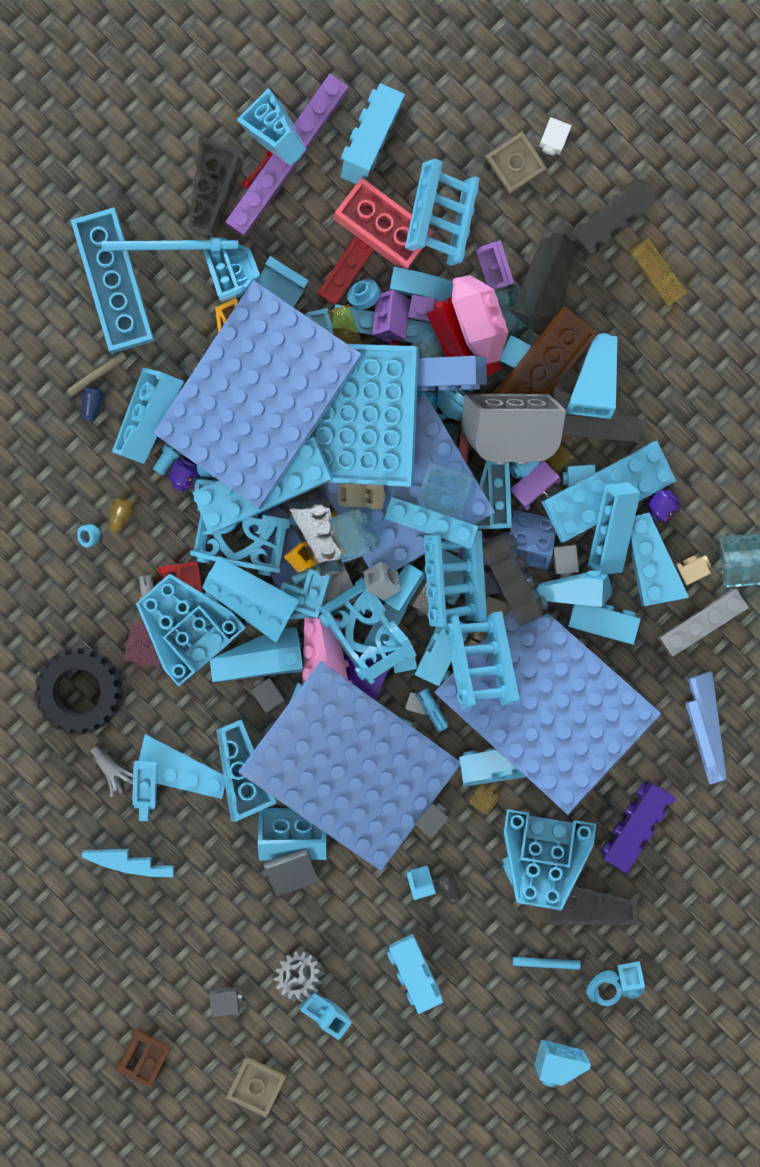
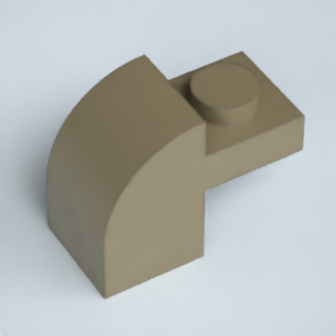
[338,483,386,509]

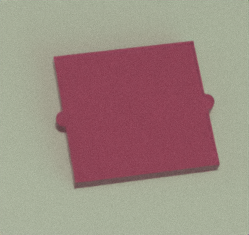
[124,622,161,668]

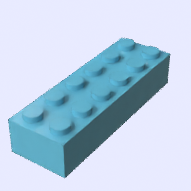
[71,208,155,354]

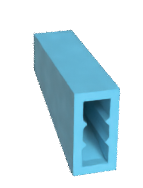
[566,333,617,419]

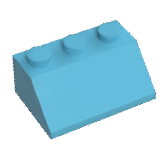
[258,808,327,861]
[534,1040,591,1087]

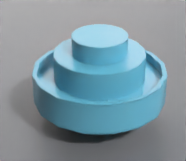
[347,279,381,310]

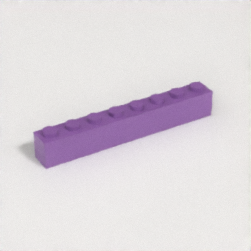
[226,74,349,239]

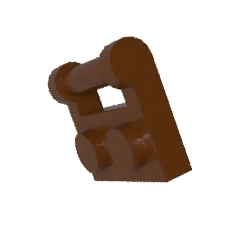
[115,1028,171,1088]

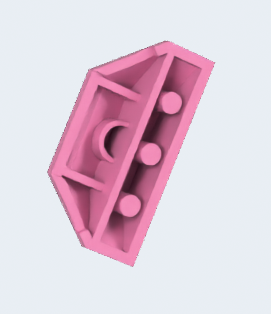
[452,275,508,364]

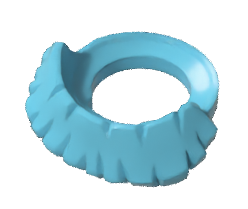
[586,970,622,1006]

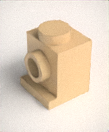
[674,555,711,585]

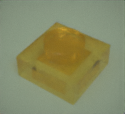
[544,444,574,474]
[468,784,500,815]

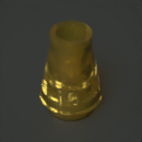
[107,497,133,532]

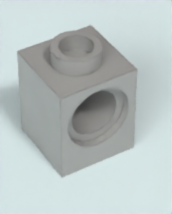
[552,545,579,578]
[363,562,401,601]

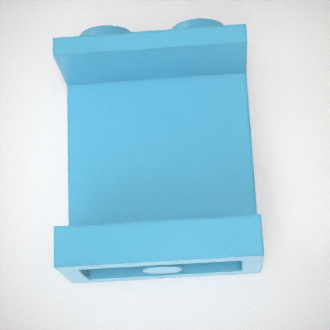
[257,256,309,307]

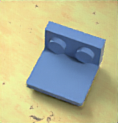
[503,510,556,570]

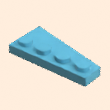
[139,734,225,799]

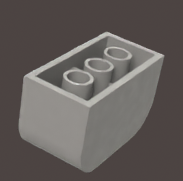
[461,394,566,464]

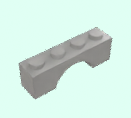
[657,589,748,657]

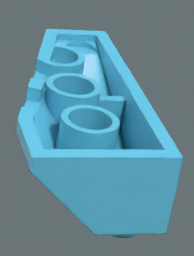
[514,570,612,607]
[210,627,303,682]

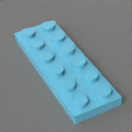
[193,437,333,535]
[542,441,676,542]

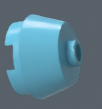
[436,386,472,421]

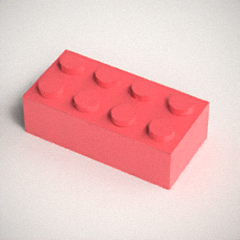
[333,177,434,269]

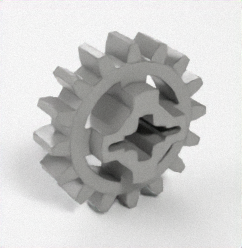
[274,951,323,1002]

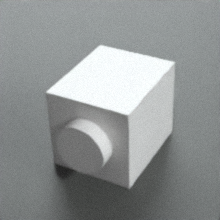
[539,117,571,156]

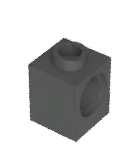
[251,676,285,713]
[414,802,449,839]
[209,988,243,1017]

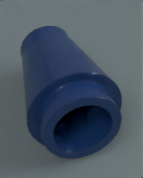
[82,387,104,421]

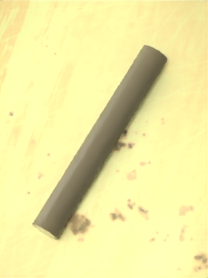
[67,352,127,397]

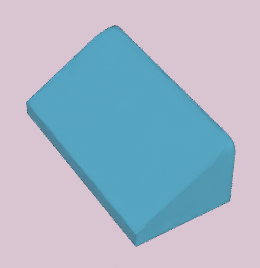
[383,563,426,613]

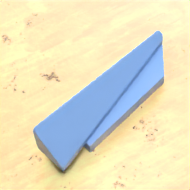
[685,671,726,785]

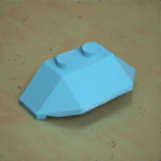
[203,237,261,304]

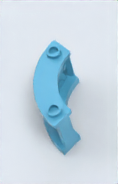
[190,508,290,576]
[318,578,417,684]

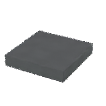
[263,849,319,896]

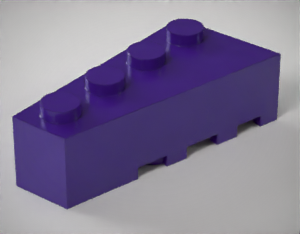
[601,780,676,873]

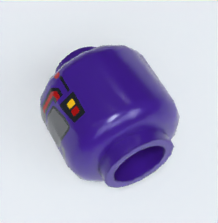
[168,456,200,492]
[647,489,681,522]

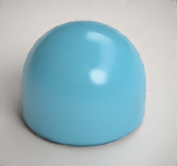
[77,524,101,547]

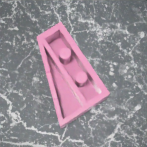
[302,618,352,684]

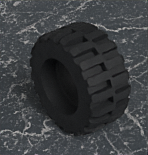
[34,648,124,735]

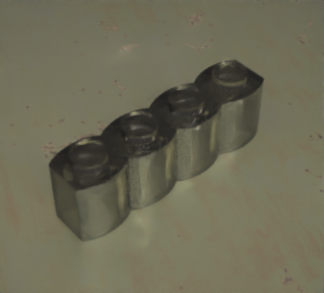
[482,531,548,626]

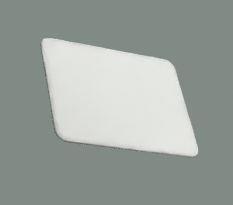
[406,693,425,715]

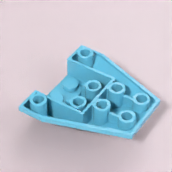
[136,574,246,687]
[504,809,596,910]

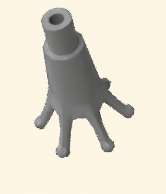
[91,746,133,797]

